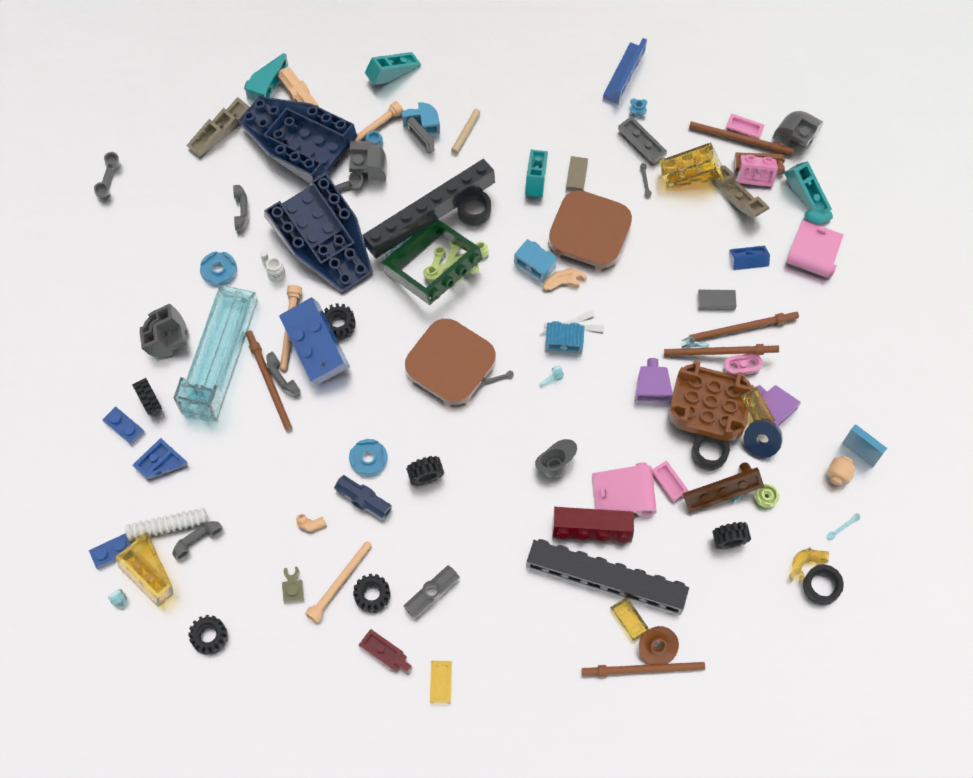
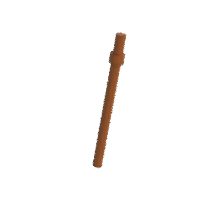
[689,121,794,155]
[689,311,799,342]
[245,330,293,431]
[664,344,779,356]
[581,662,705,678]

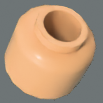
[827,456,856,486]

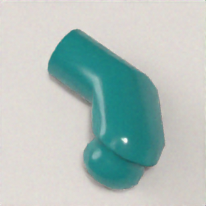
[804,210,833,225]

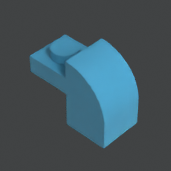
[402,102,440,135]

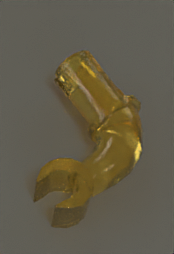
[789,547,829,583]

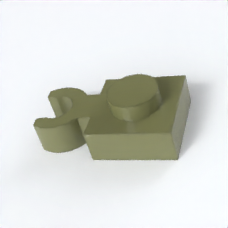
[282,566,304,604]

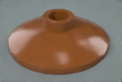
[638,626,679,664]

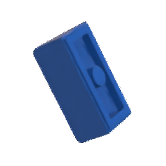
[729,245,770,270]

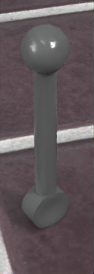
[640,163,652,198]
[479,370,514,387]

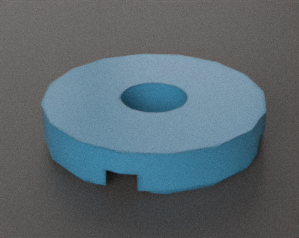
[200,251,237,287]
[349,439,388,477]

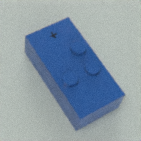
[279,297,350,385]

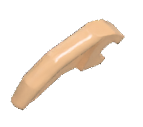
[542,268,587,291]

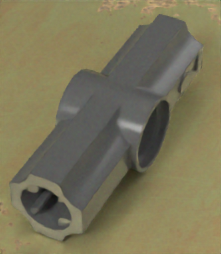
[403,565,460,619]

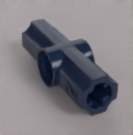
[334,474,392,521]

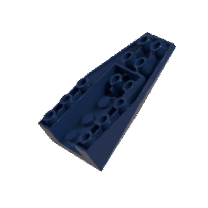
[238,96,358,184]
[264,173,373,292]

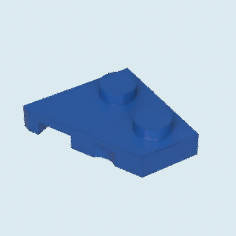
[132,438,188,480]

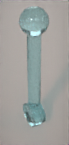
[827,513,861,540]

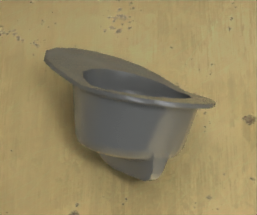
[535,439,577,479]

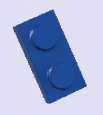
[102,406,145,445]
[88,533,135,570]

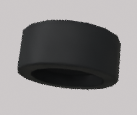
[457,191,491,225]
[691,434,730,470]
[803,564,844,605]

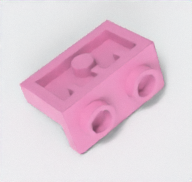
[737,155,778,187]

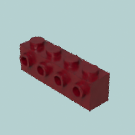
[552,506,634,543]

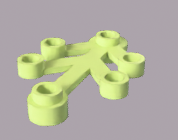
[423,241,489,283]

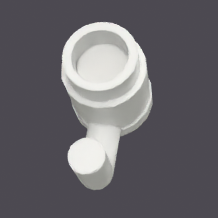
[260,250,286,282]

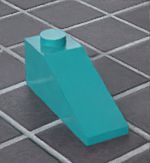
[365,52,421,85]
[244,53,288,101]
[525,149,548,197]
[784,161,832,214]

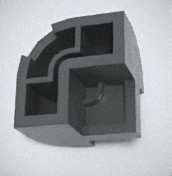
[772,111,823,147]
[349,141,387,181]
[139,304,188,358]

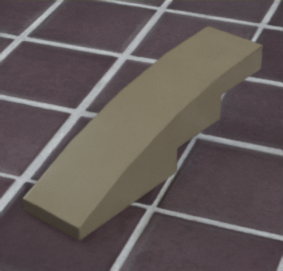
[186,97,249,157]

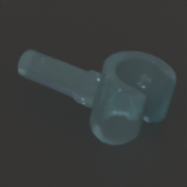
[681,336,709,348]
[539,366,564,387]

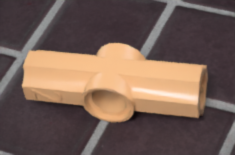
[278,68,319,107]

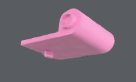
[786,220,844,278]
[592,462,657,516]

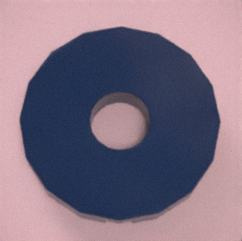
[743,419,783,458]

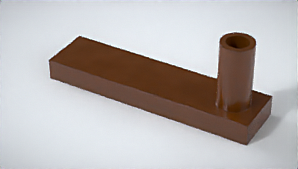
[682,462,764,513]

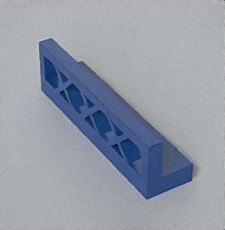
[603,38,647,104]

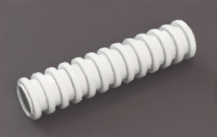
[125,507,208,542]

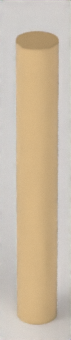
[451,108,480,154]

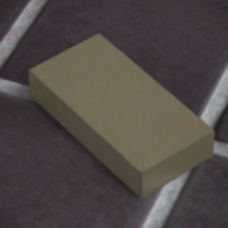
[566,156,588,191]

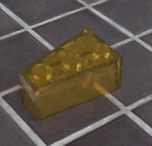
[660,142,725,187]
[115,532,173,607]

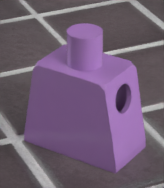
[634,358,673,403]
[753,385,801,426]

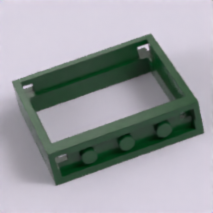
[381,219,483,305]

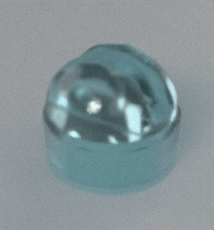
[108,589,127,607]

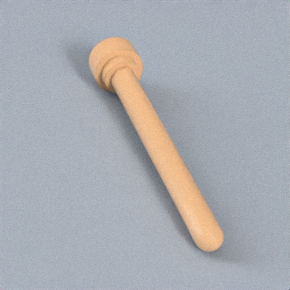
[348,101,404,150]
[280,285,302,371]
[304,541,371,623]

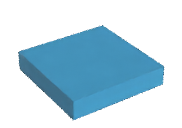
[842,424,888,467]

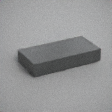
[407,117,435,153]
[698,289,737,309]

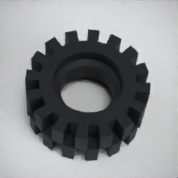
[324,303,356,340]
[132,378,162,415]
[406,456,445,486]
[712,522,751,549]
[353,573,391,613]
[188,615,228,655]

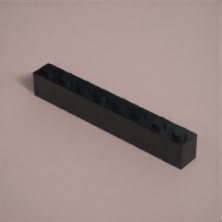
[363,158,495,259]
[526,539,690,615]

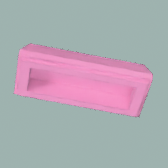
[726,113,765,139]
[652,460,689,502]

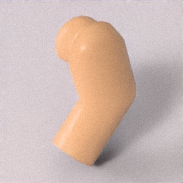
[296,514,326,532]

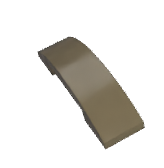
[710,165,769,218]

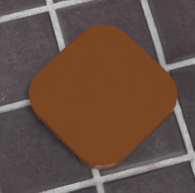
[548,190,632,271]
[405,318,496,407]
[669,361,754,441]

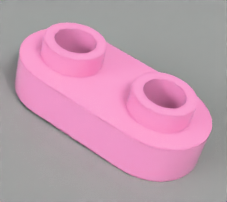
[724,354,763,376]

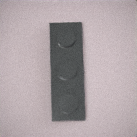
[618,116,667,164]

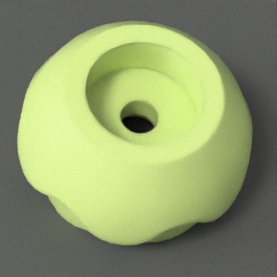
[754,484,780,508]

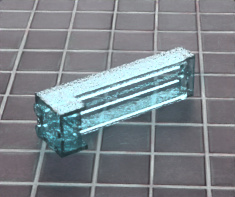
[173,284,258,421]

